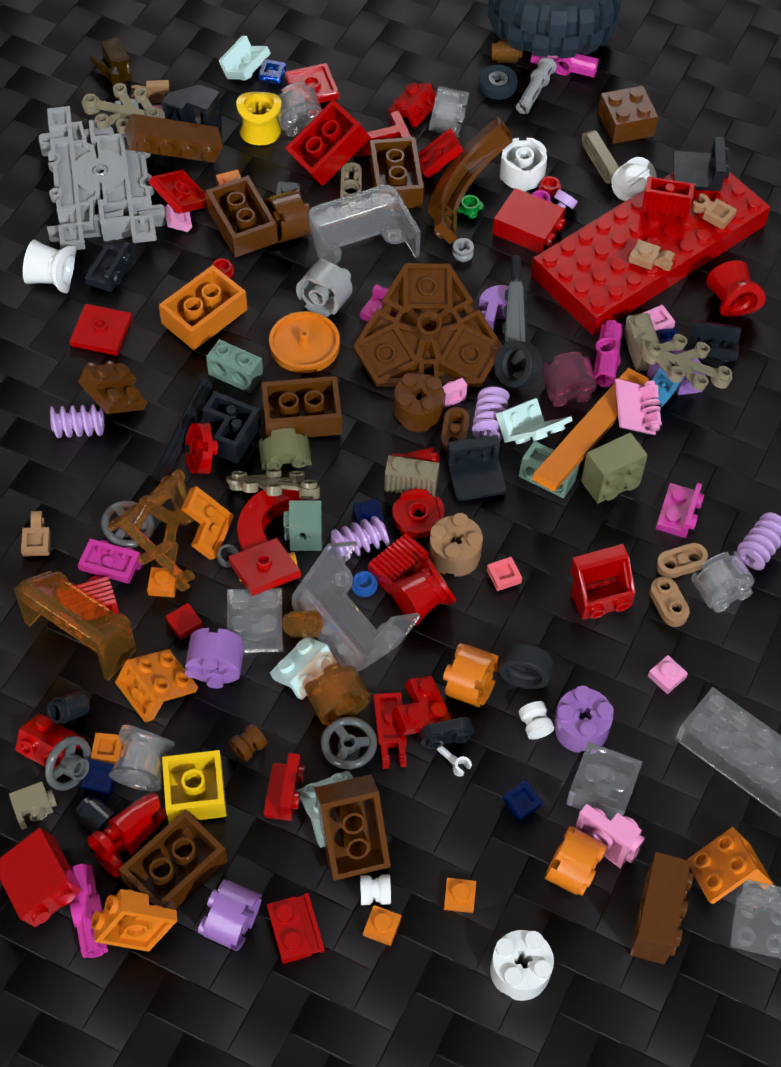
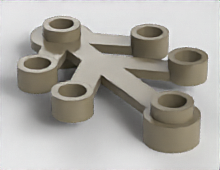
[82,83,165,134]
[641,334,732,391]
[226,468,320,500]

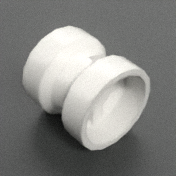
[519,701,554,739]
[360,874,391,905]

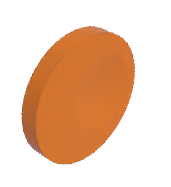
[269,311,340,373]

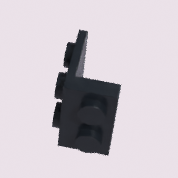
[673,137,730,191]
[446,435,506,501]

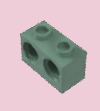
[206,339,263,393]
[519,441,580,498]

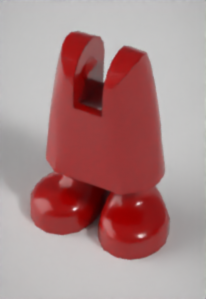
[87,793,167,878]

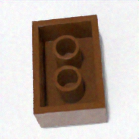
[370,137,424,211]
[205,176,278,258]
[261,376,342,438]
[314,774,391,881]
[119,809,228,910]
[629,852,694,965]

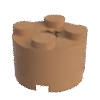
[429,513,483,577]

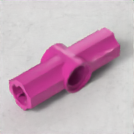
[531,52,599,77]
[593,320,623,387]
[70,864,108,958]

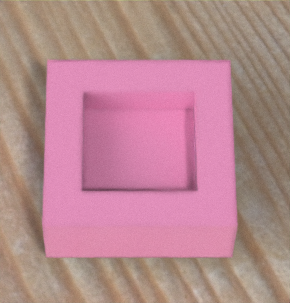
[164,204,192,232]
[642,305,675,334]
[443,378,467,409]
[648,655,688,694]

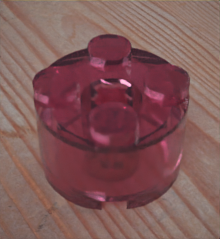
[541,352,597,407]

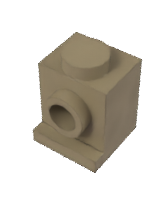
[9,781,57,830]

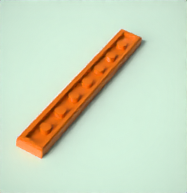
[532,368,650,492]

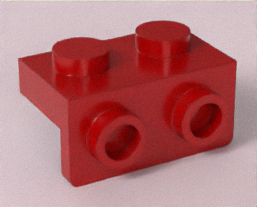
[387,83,438,127]
[15,713,85,768]
[264,753,305,821]

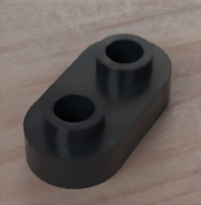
[418,717,475,749]

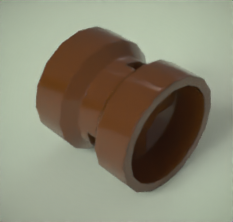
[228,723,268,762]

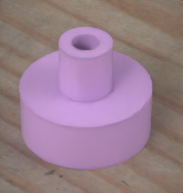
[554,189,578,209]

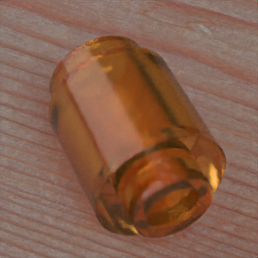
[492,40,523,63]
[282,610,323,638]

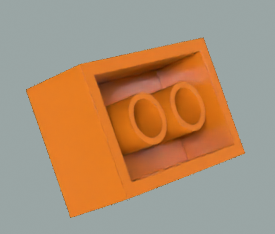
[159,265,247,350]

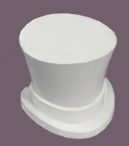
[23,240,76,293]

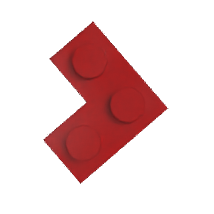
[392,676,452,736]

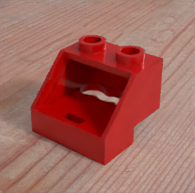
[570,544,635,620]

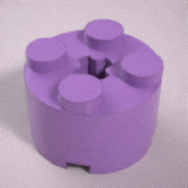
[185,628,244,689]
[554,686,614,752]
[198,880,262,951]

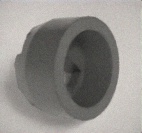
[217,544,239,568]

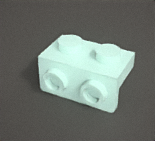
[219,36,271,80]
[270,636,337,700]

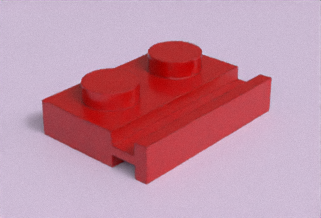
[418,128,464,178]
[267,893,325,964]

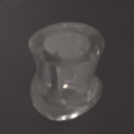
[109,725,175,792]

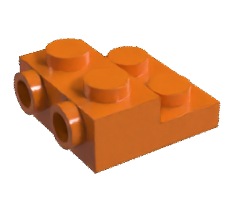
[91,889,177,952]

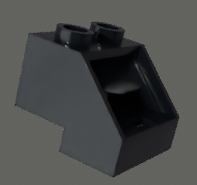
[162,85,222,129]

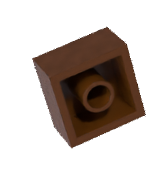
[598,85,658,144]

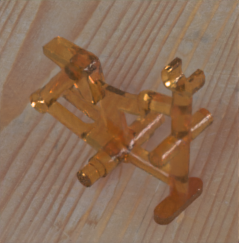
[107,469,195,592]

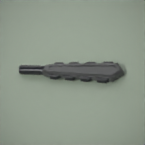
[501,255,529,366]

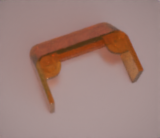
[14,571,137,681]

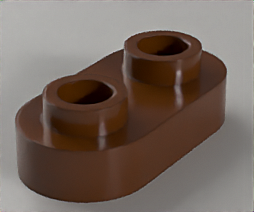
[441,407,469,452]

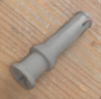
[516,57,557,114]

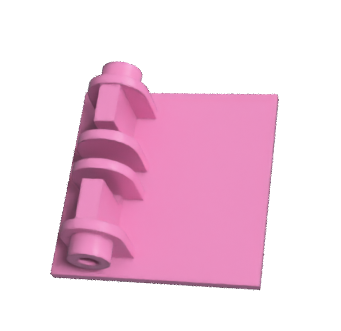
[615,379,662,435]

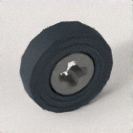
[478,64,517,100]

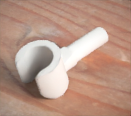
[437,746,472,776]

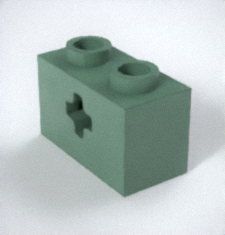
[284,501,322,551]

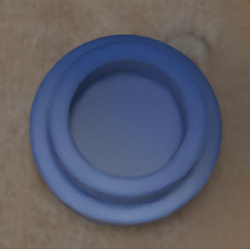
[351,571,378,597]

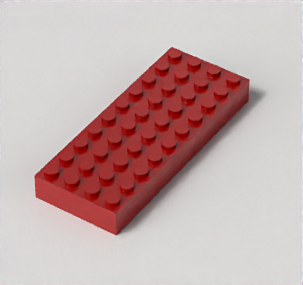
[531,152,770,336]

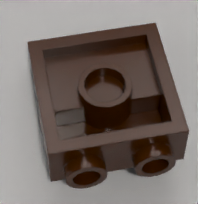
[78,361,148,414]

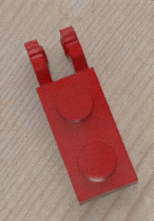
[373,692,407,769]

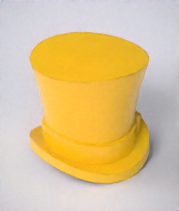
[236,92,281,145]

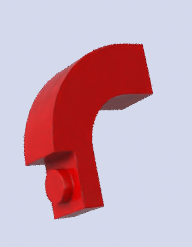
[237,489,302,552]

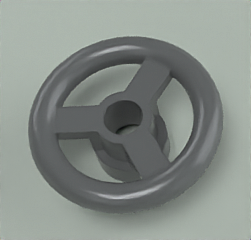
[101,501,154,548]
[321,717,377,769]
[45,736,91,791]

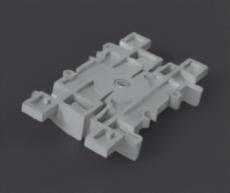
[39,99,166,250]

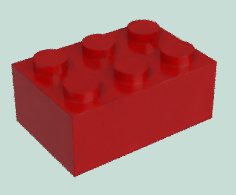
[285,99,371,187]

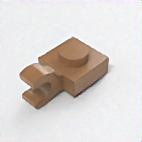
[131,80,170,103]
[629,240,675,271]
[21,511,51,556]

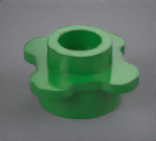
[457,195,484,218]

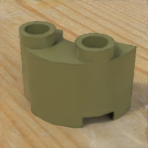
[259,428,312,470]

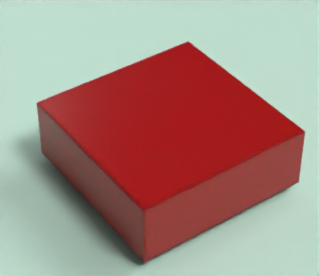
[165,603,203,640]

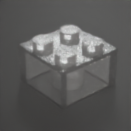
[227,588,283,652]
[566,742,642,821]

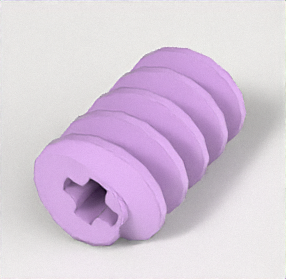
[472,387,510,441]
[50,404,104,438]
[737,512,781,570]
[331,516,390,562]

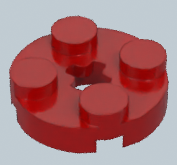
[185,423,218,474]
[392,489,445,538]

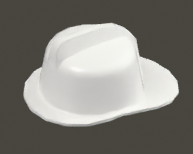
[611,157,657,201]

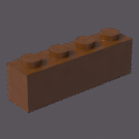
[125,114,223,163]

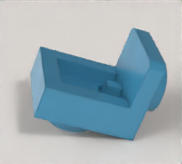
[652,367,685,406]

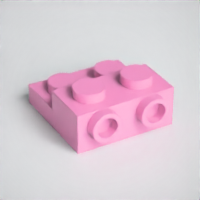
[575,804,645,869]

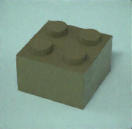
[581,433,648,504]

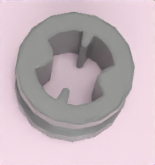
[452,238,474,262]

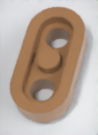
[656,543,708,579]
[650,577,690,627]

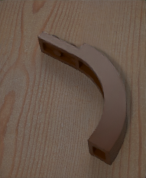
[427,116,513,244]

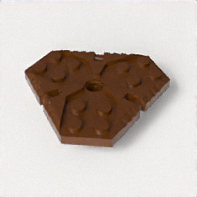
[353,263,503,387]

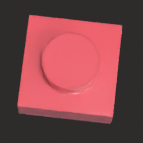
[487,557,522,591]

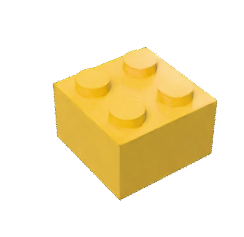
[162,750,227,824]

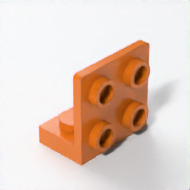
[115,649,198,722]
[687,827,773,904]

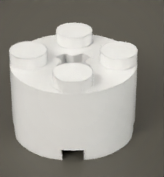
[500,138,547,193]
[490,930,554,1001]

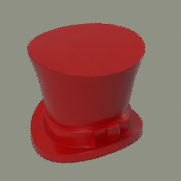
[706,260,765,317]
[389,557,456,626]

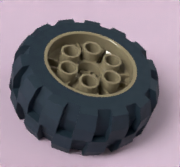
[488,0,622,58]

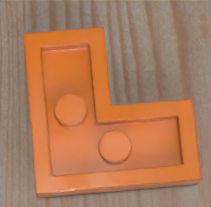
[181,486,234,560]

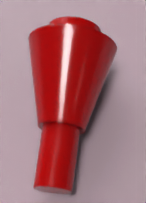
[391,447,439,462]

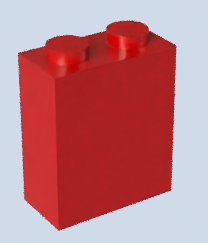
[493,188,566,254]
[0,828,83,927]

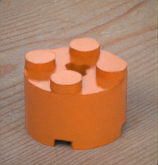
[443,643,500,707]
[544,826,607,896]

